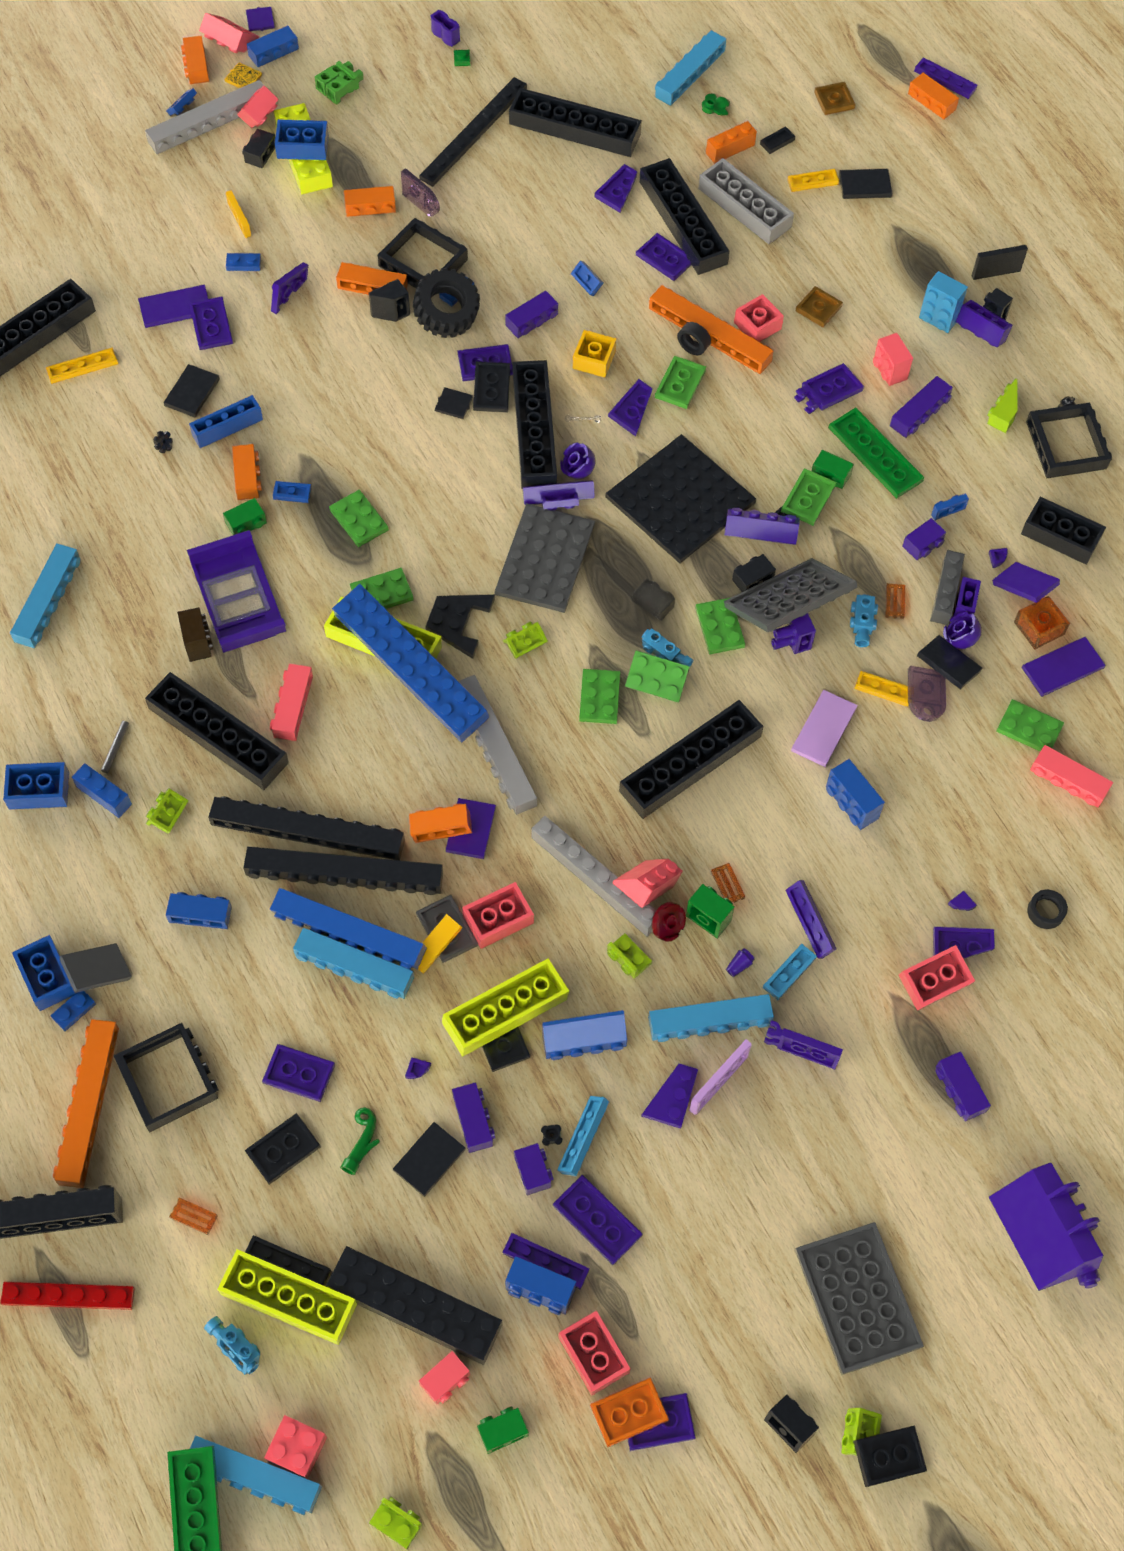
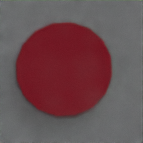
[652,902,686,942]

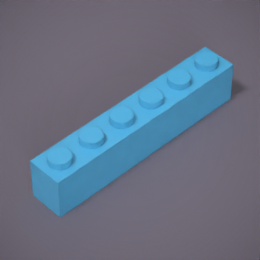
[655,30,727,106]
[10,543,81,648]
[293,928,414,999]
[648,994,774,1042]
[190,1435,322,1515]

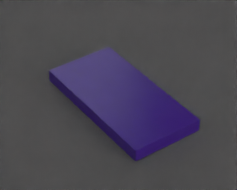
[138,284,208,328]
[1022,637,1106,697]
[552,1175,643,1265]

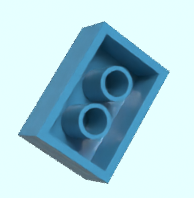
[919,271,968,333]

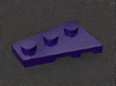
[594,164,637,213]
[271,262,309,314]
[608,379,652,437]
[933,927,995,959]
[641,1063,698,1129]

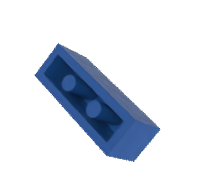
[247,25,299,67]
[72,763,132,818]
[166,892,232,929]

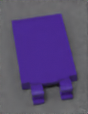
[794,363,864,414]
[764,1021,843,1070]

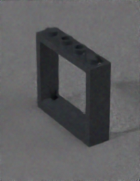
[377,218,468,289]
[1026,402,1112,479]
[114,1023,219,1133]

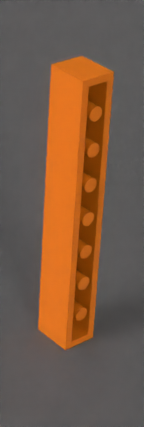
[649,285,774,374]
[53,1019,119,1188]

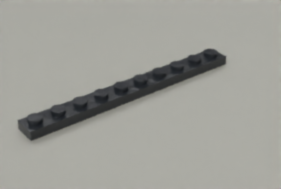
[419,77,527,187]

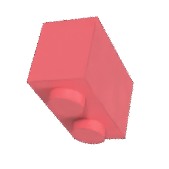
[419,1351,470,1405]

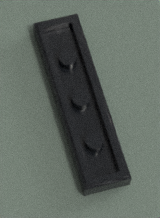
[245,1235,331,1286]

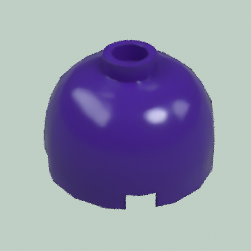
[560,442,596,479]
[943,611,982,649]

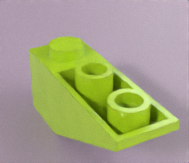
[987,378,1018,433]

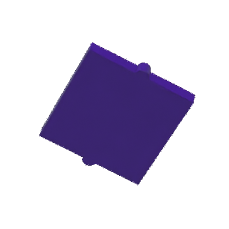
[246,7,275,31]

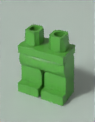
[315,61,363,105]

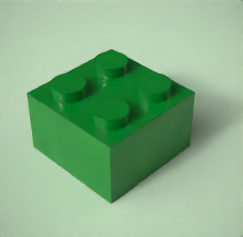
[686,884,735,939]

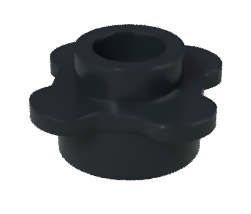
[1058,396,1076,407]
[541,1124,563,1146]

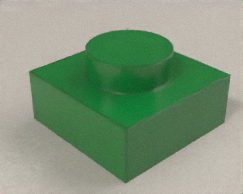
[454,50,470,66]

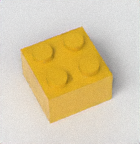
[573,330,617,378]

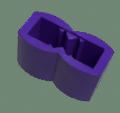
[430,10,460,47]

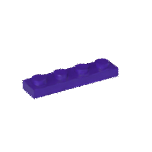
[914,57,978,99]
[785,880,837,959]
[502,1233,590,1290]

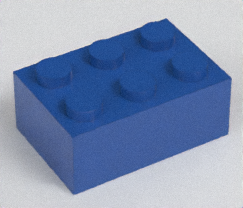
[275,119,329,160]
[826,759,885,830]
[3,762,69,810]
[12,935,75,1011]
[505,1256,576,1315]

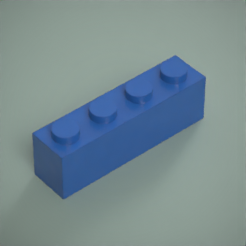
[189,395,263,448]

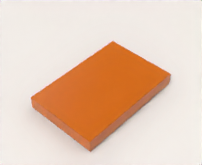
[590,1377,669,1448]

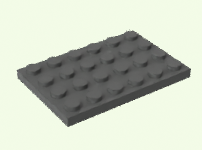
[495,503,595,613]
[724,558,858,632]
[795,1222,924,1375]

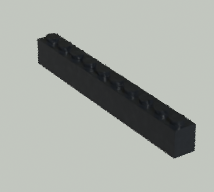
[208,796,405,861]
[243,846,443,895]

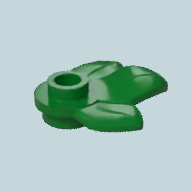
[701,93,730,116]

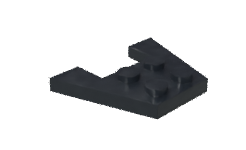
[426,594,495,659]

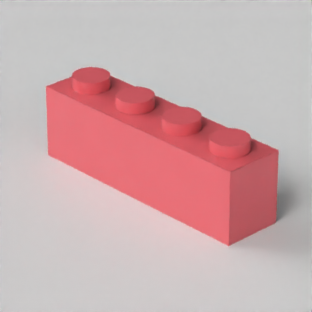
[270,664,313,741]
[1030,745,1113,808]

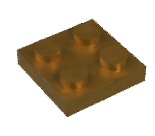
[814,82,856,115]
[795,286,843,327]

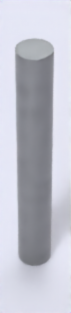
[101,721,129,773]

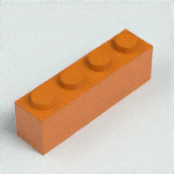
[336,262,408,295]

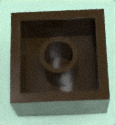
[177,607,213,662]

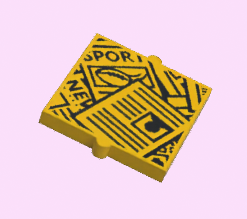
[224,63,262,88]

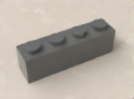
[930,550,965,625]

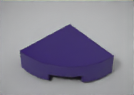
[989,548,1008,568]
[948,891,977,911]
[405,1057,431,1079]

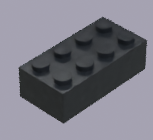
[1021,496,1106,565]

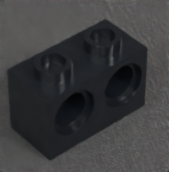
[983,288,1013,320]

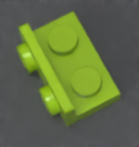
[502,621,548,659]
[146,788,189,834]
[607,933,652,979]
[841,1408,882,1456]
[369,1497,422,1549]

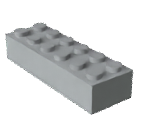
[698,158,794,244]

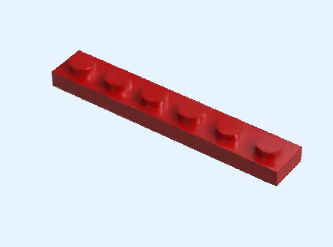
[0,1282,135,1310]

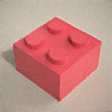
[237,85,279,128]
[734,294,784,342]
[873,333,913,386]
[264,1415,327,1479]

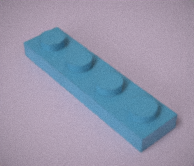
[557,1096,609,1176]

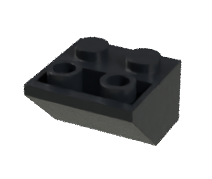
[368,279,410,322]

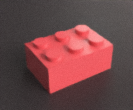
[462,882,534,949]
[898,945,975,1011]
[558,1310,630,1396]

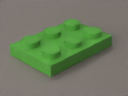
[655,355,706,409]
[781,468,837,526]
[329,489,389,547]
[350,567,414,609]
[695,598,745,655]
[625,650,690,703]
[579,669,620,724]
[996,699,1064,751]

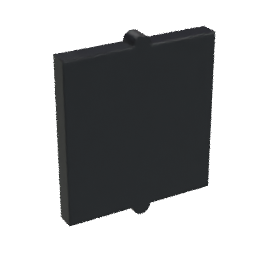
[435,387,473,419]

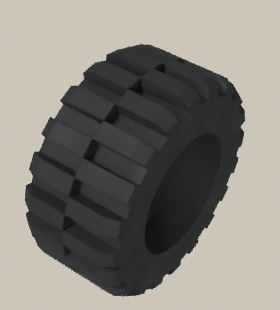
[413,268,480,338]

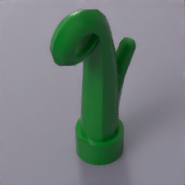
[340,1107,380,1175]

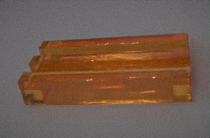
[885,583,905,619]
[711,863,745,903]
[169,1197,218,1235]

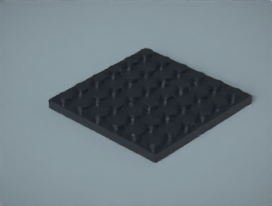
[605,434,756,563]

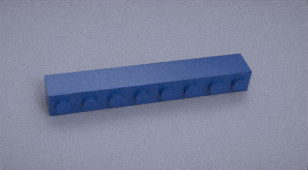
[270,888,427,970]

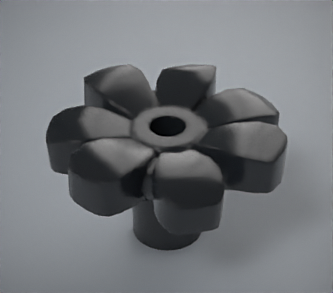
[153,431,173,453]

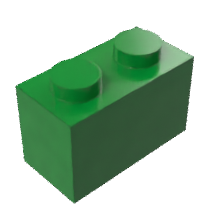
[811,450,854,489]
[223,498,267,535]
[477,1406,529,1454]

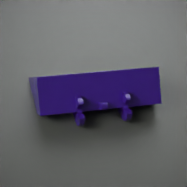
[989,1163,1104,1291]

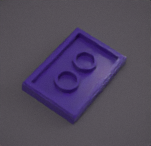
[636,233,691,281]
[189,296,233,350]
[457,344,513,381]
[992,562,1060,603]
[446,798,496,859]
[262,1044,335,1102]
[628,1393,696,1451]

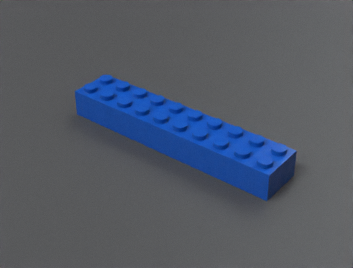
[332,584,489,743]

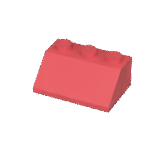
[199,13,259,53]
[613,859,683,908]

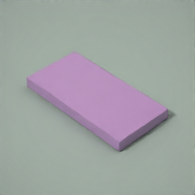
[791,690,858,767]
[689,1039,752,1115]

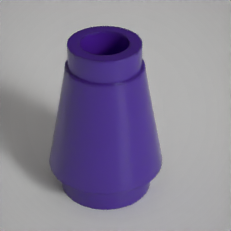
[725,948,755,978]

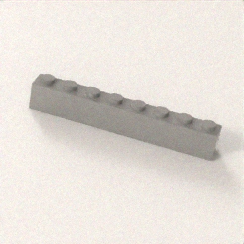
[145,80,263,154]
[458,675,537,815]
[532,816,656,937]

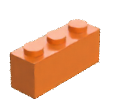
[181,35,209,84]
[908,73,959,119]
[706,121,757,164]
[344,186,396,217]
[232,444,262,500]
[409,804,472,843]

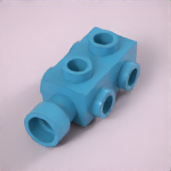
[850,594,878,647]
[642,628,694,666]
[204,1316,260,1375]

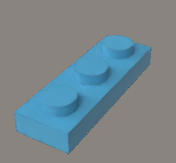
[763,944,817,1000]

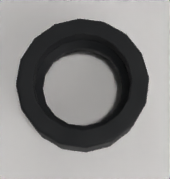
[677,322,711,356]
[1027,889,1068,929]

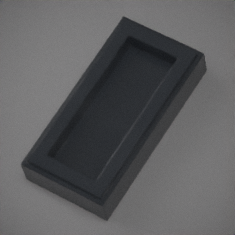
[760,126,796,154]

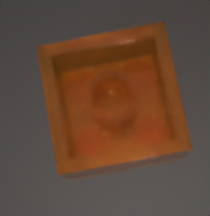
[1014,596,1070,650]

